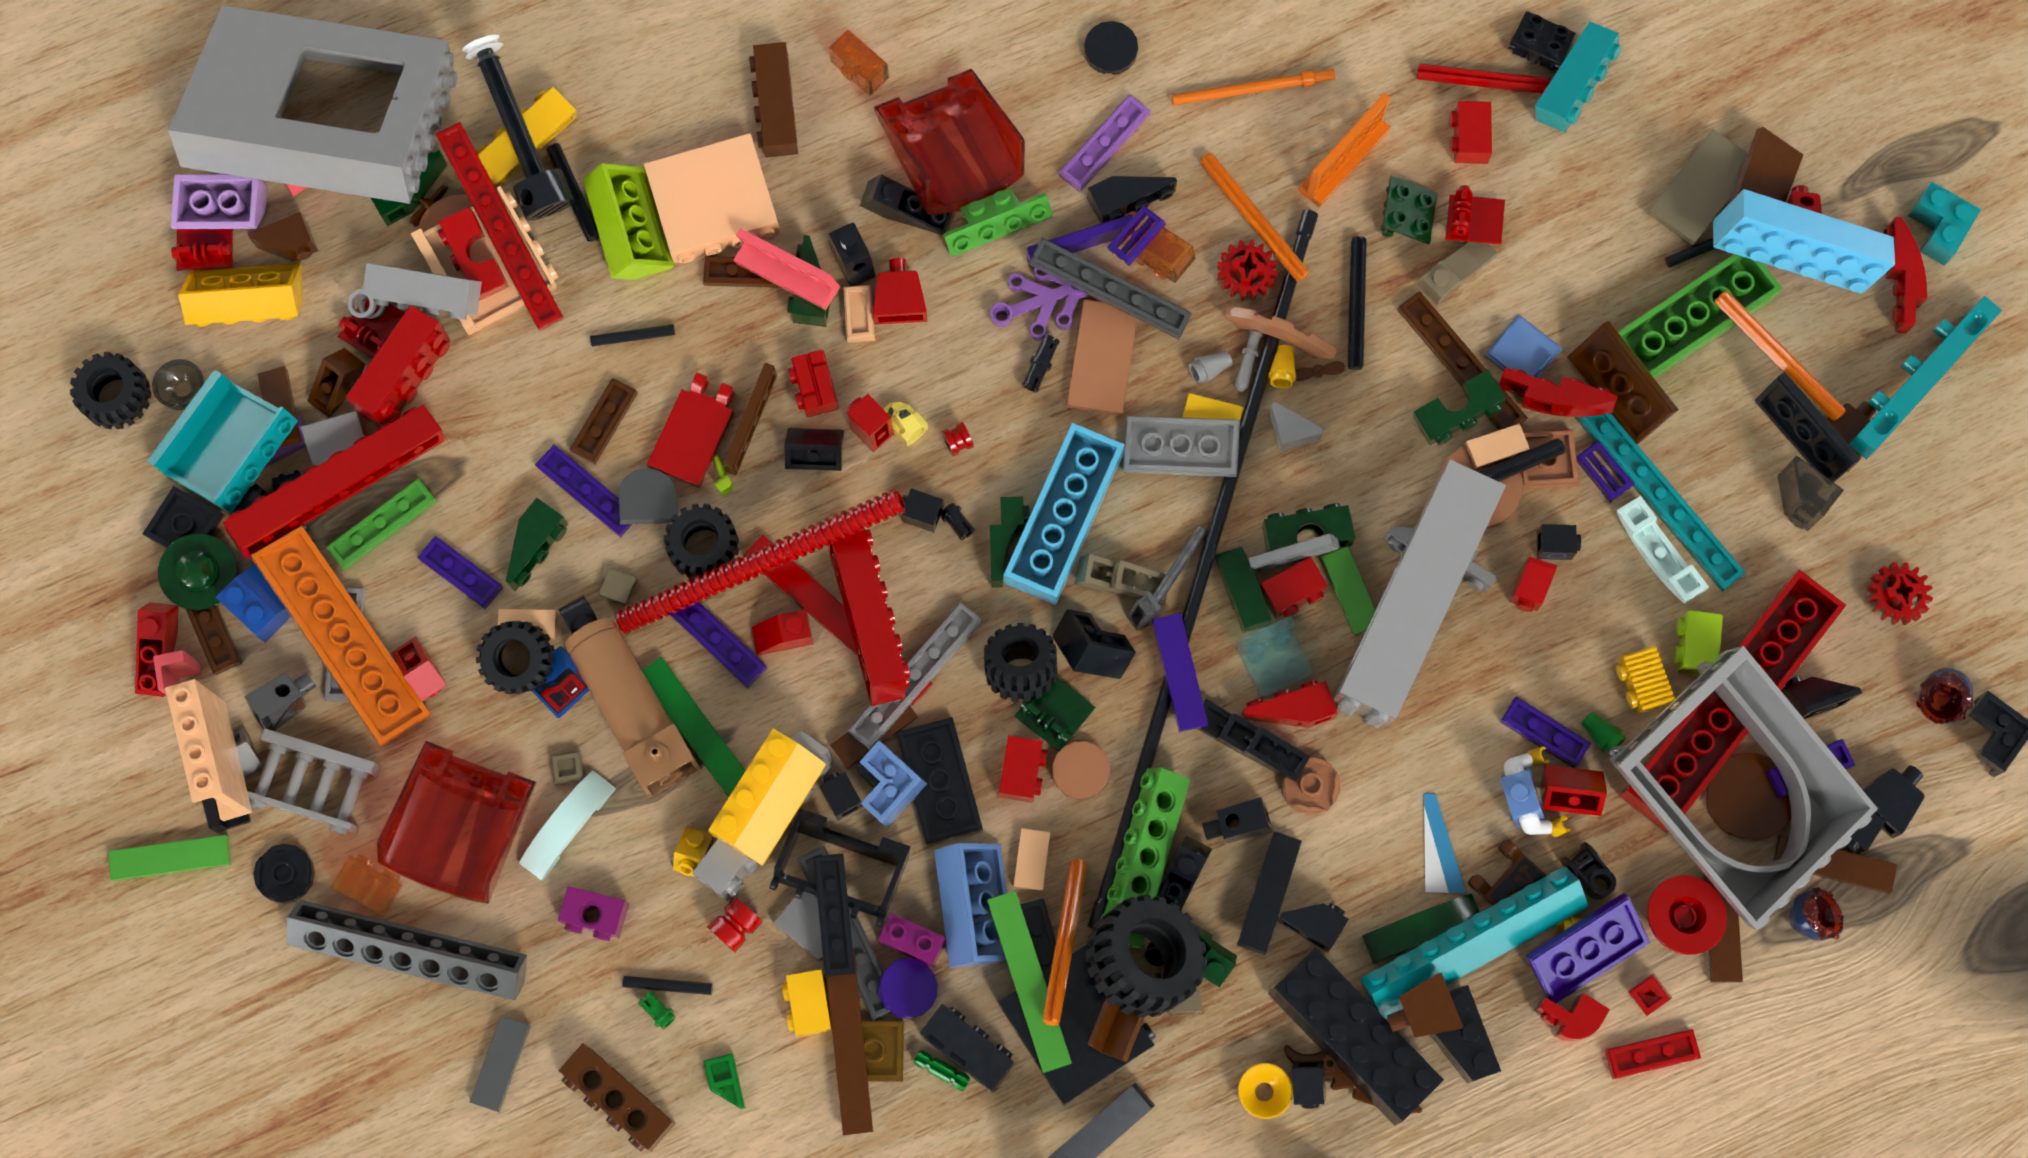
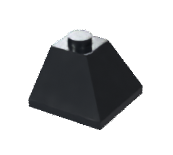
[1781,676,1862,720]

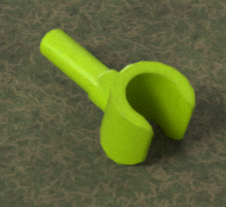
[713,456,734,496]

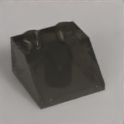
[1778,455,1844,531]

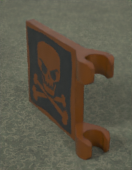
[1468,840,1547,906]

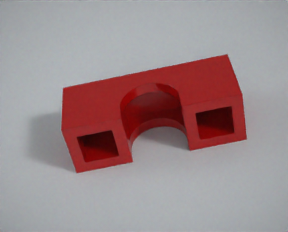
[438,207,509,301]

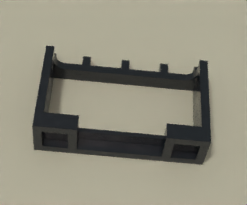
[769,808,911,928]

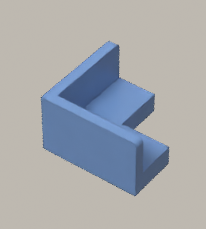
[860,741,928,827]

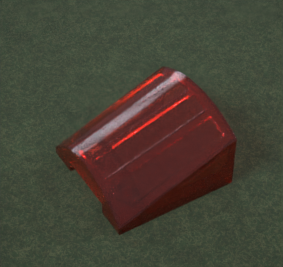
[874,69,1025,214]
[377,741,536,904]

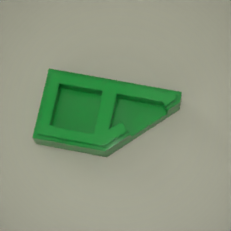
[703,1053,746,1109]

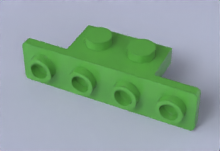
[944,188,1052,257]

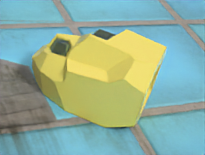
[884,402,929,446]

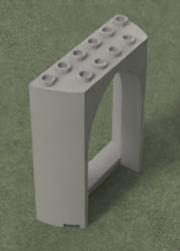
[1609,646,1878,930]

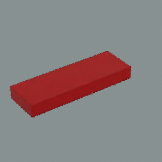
[1604,1029,1701,1079]

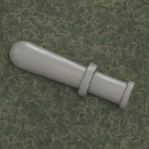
[1235,330,1263,392]

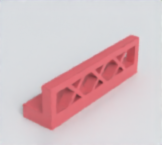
[734,228,840,310]

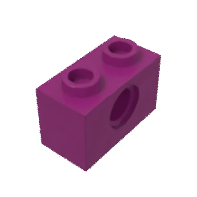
[558,886,629,941]
[878,913,946,968]

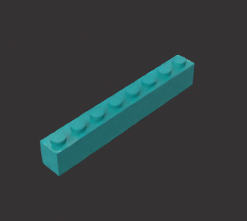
[1359,866,1589,1019]

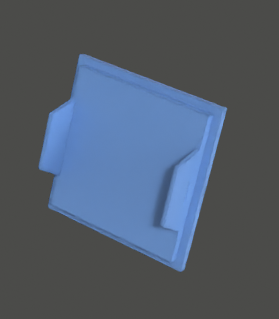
[1484,315,1563,378]

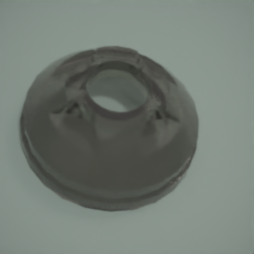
[152,359,205,410]

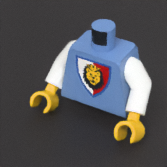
[1500,747,1571,837]

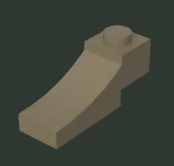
[1418,242,1497,305]
[1075,554,1167,605]

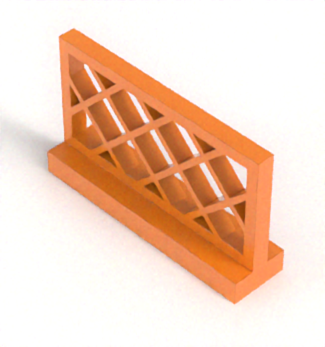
[1298,93,1391,208]

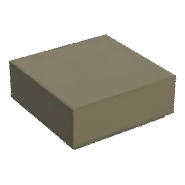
[599,568,637,606]
[551,751,585,786]

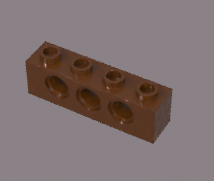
[558,1043,676,1152]

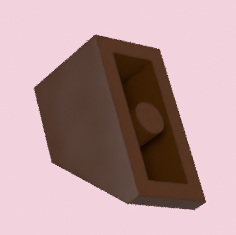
[247,212,318,262]
[307,348,366,417]

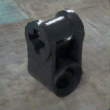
[1561,842,1616,900]

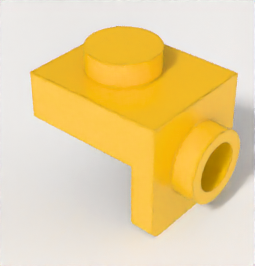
[673,826,714,876]

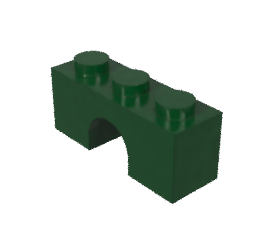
[1413,369,1506,446]
[1262,503,1355,552]

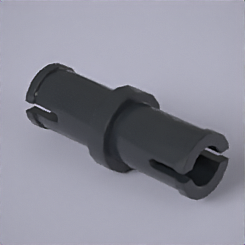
[1022,334,1060,393]

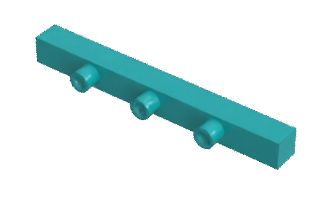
[1849,296,2002,460]

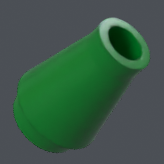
[1581,712,1626,754]

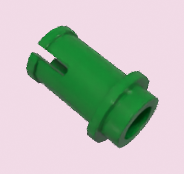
[638,991,676,1030]

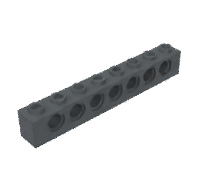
[287,900,527,1000]

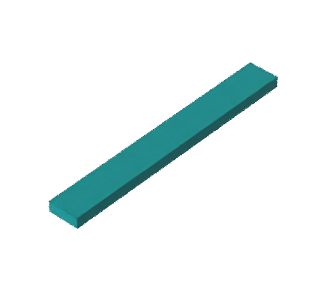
[1575,413,1746,592]

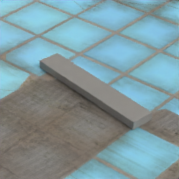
[847,602,983,751]

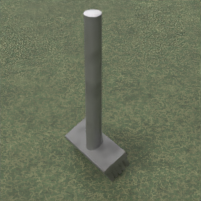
[1127,526,1207,631]

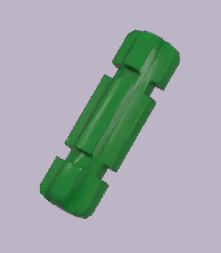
[914,1050,970,1091]

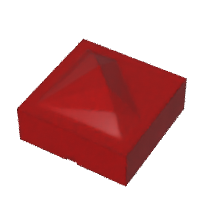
[1628,973,1672,1016]

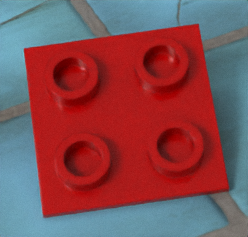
[1445,185,1505,245]
[171,229,233,271]
[337,298,405,358]

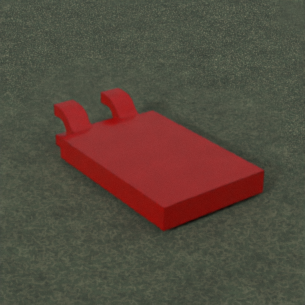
[647,372,735,488]

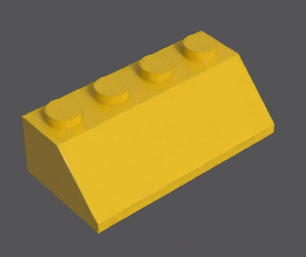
[178,263,303,327]
[708,728,826,866]

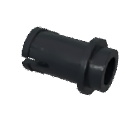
[941,503,975,540]

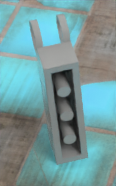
[348,263,482,320]

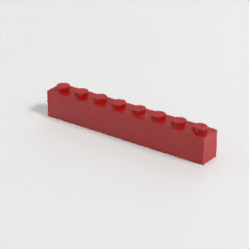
[223,404,444,559]

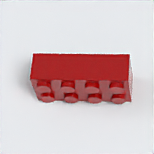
[345,305,451,427]

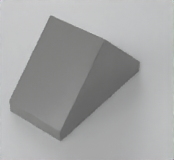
[1269,401,1324,451]

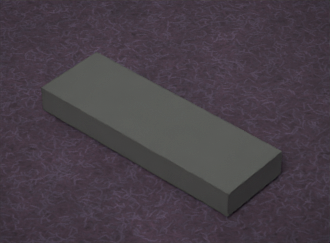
[470,1016,531,1112]

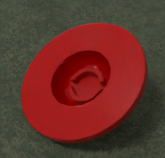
[1647,875,1727,955]

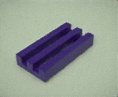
[1107,205,1166,266]
[1576,440,1634,503]

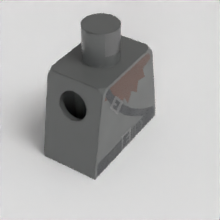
[245,673,316,731]

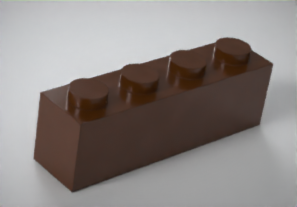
[749,42,798,158]

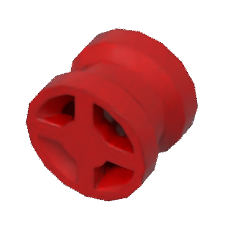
[941,422,974,457]

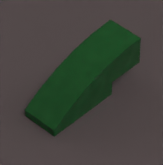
[1215,547,1272,633]

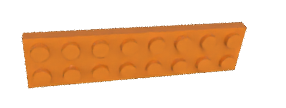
[251,526,431,747]

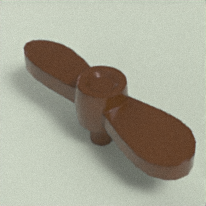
[410,185,448,227]
[1295,361,1345,381]

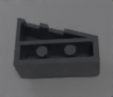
[1429,985,1501,1083]
[920,1004,1014,1093]

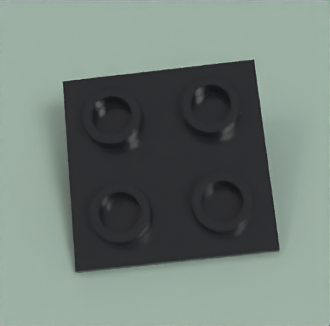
[1508,11,1576,71]

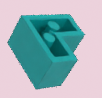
[1908,181,1981,266]

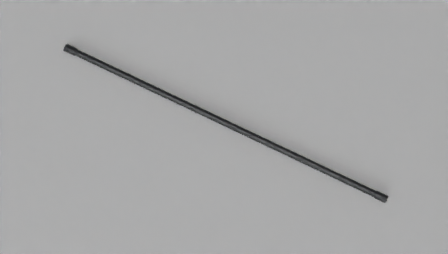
[1087,210,1318,929]

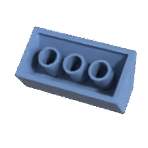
[934,843,1007,968]

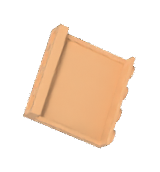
[644,133,780,263]
[411,186,558,336]
[165,679,252,821]

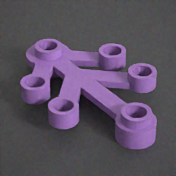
[990,268,1088,341]

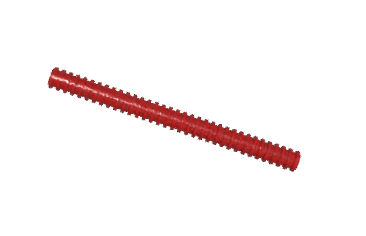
[616,488,905,634]

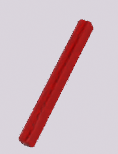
[1417,63,1552,94]

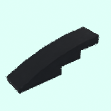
[1198,699,1310,782]
[1237,831,1302,955]

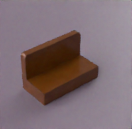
[1088,996,1144,1063]

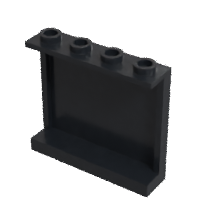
[998,945,1156,1106]

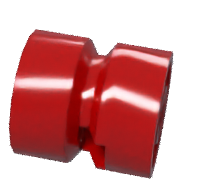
[707,896,763,953]

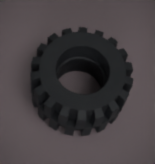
[70,352,151,430]
[664,504,739,579]
[476,621,556,694]
[984,623,1057,702]

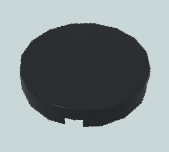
[1084,21,1138,75]
[253,844,315,904]

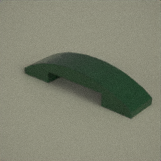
[1362,893,1479,964]

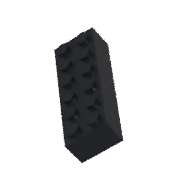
[1268,947,1444,1126]

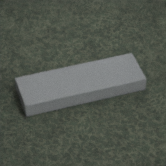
[1249,534,1340,572]

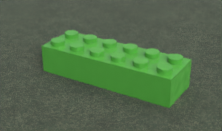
[1618,254,1783,380]

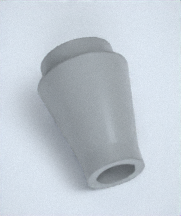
[1189,350,1232,384]

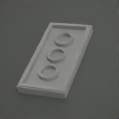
[1123,416,1240,477]

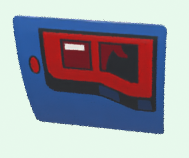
[532,646,589,718]

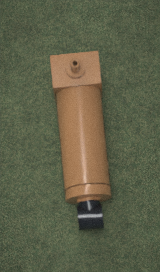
[558,595,701,799]

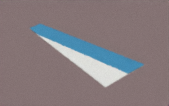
[1424,793,1466,893]

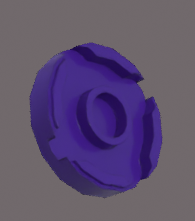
[878,958,938,1019]

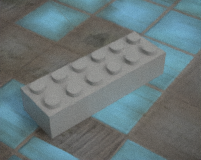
[692,730,833,901]

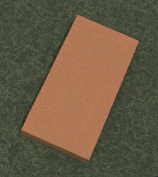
[1067,299,1138,416]

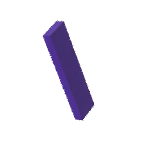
[1027,214,1135,266]
[535,444,632,538]
[670,601,767,689]
[1152,613,1208,733]

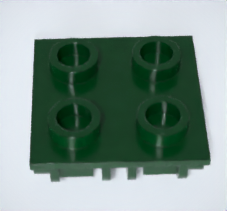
[1380,175,1437,245]
[1014,677,1096,752]

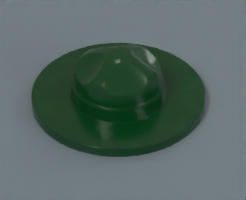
[158,534,238,610]

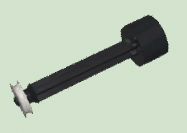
[462,35,575,221]

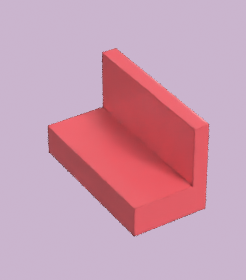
[153,650,201,695]

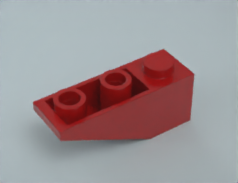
[135,602,179,697]
[1242,680,1338,728]

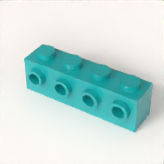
[1535,21,1621,133]

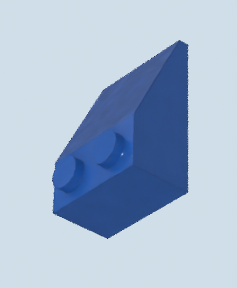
[216,564,291,643]

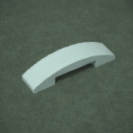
[1616,496,1709,603]
[519,770,616,881]

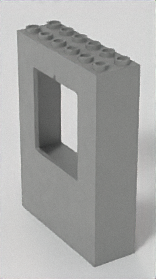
[168,5,458,204]
[1333,460,1506,728]

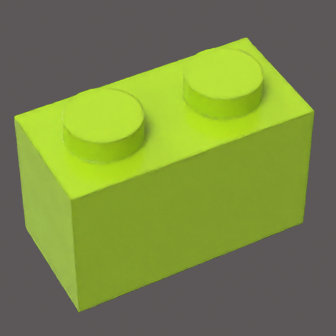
[1673,610,1723,675]

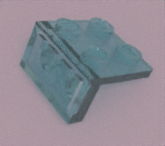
[1236,616,1313,698]

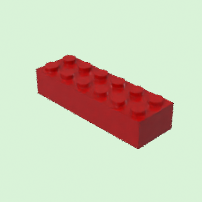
[828,528,910,706]

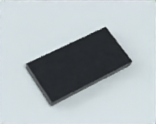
[1755,372,1861,486]
[896,717,983,845]

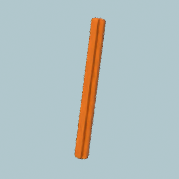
[1201,153,1308,282]
[1715,291,1846,421]
[1042,859,1087,1026]

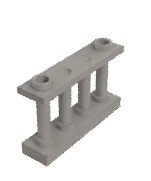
[247,729,381,835]

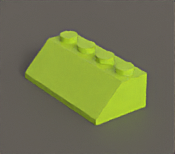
[583,163,675,280]

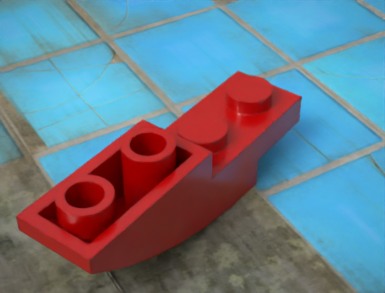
[1883,217,1928,333]
[1500,367,1618,417]

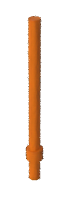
[1172,69,1335,106]

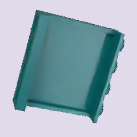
[147,370,298,514]

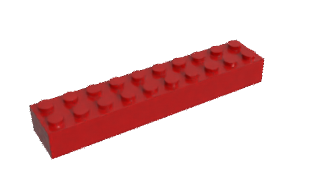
[1619,569,1846,833]

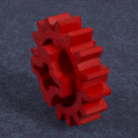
[1217,240,1278,301]
[1867,562,1933,625]

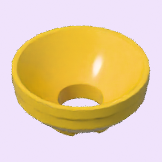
[1238,1063,1293,1119]

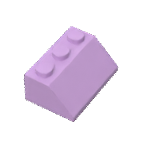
[171,174,267,229]

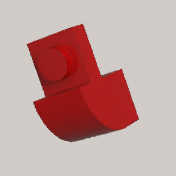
[1535,993,1610,1041]

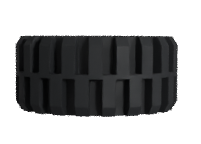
[1086,895,1207,1018]

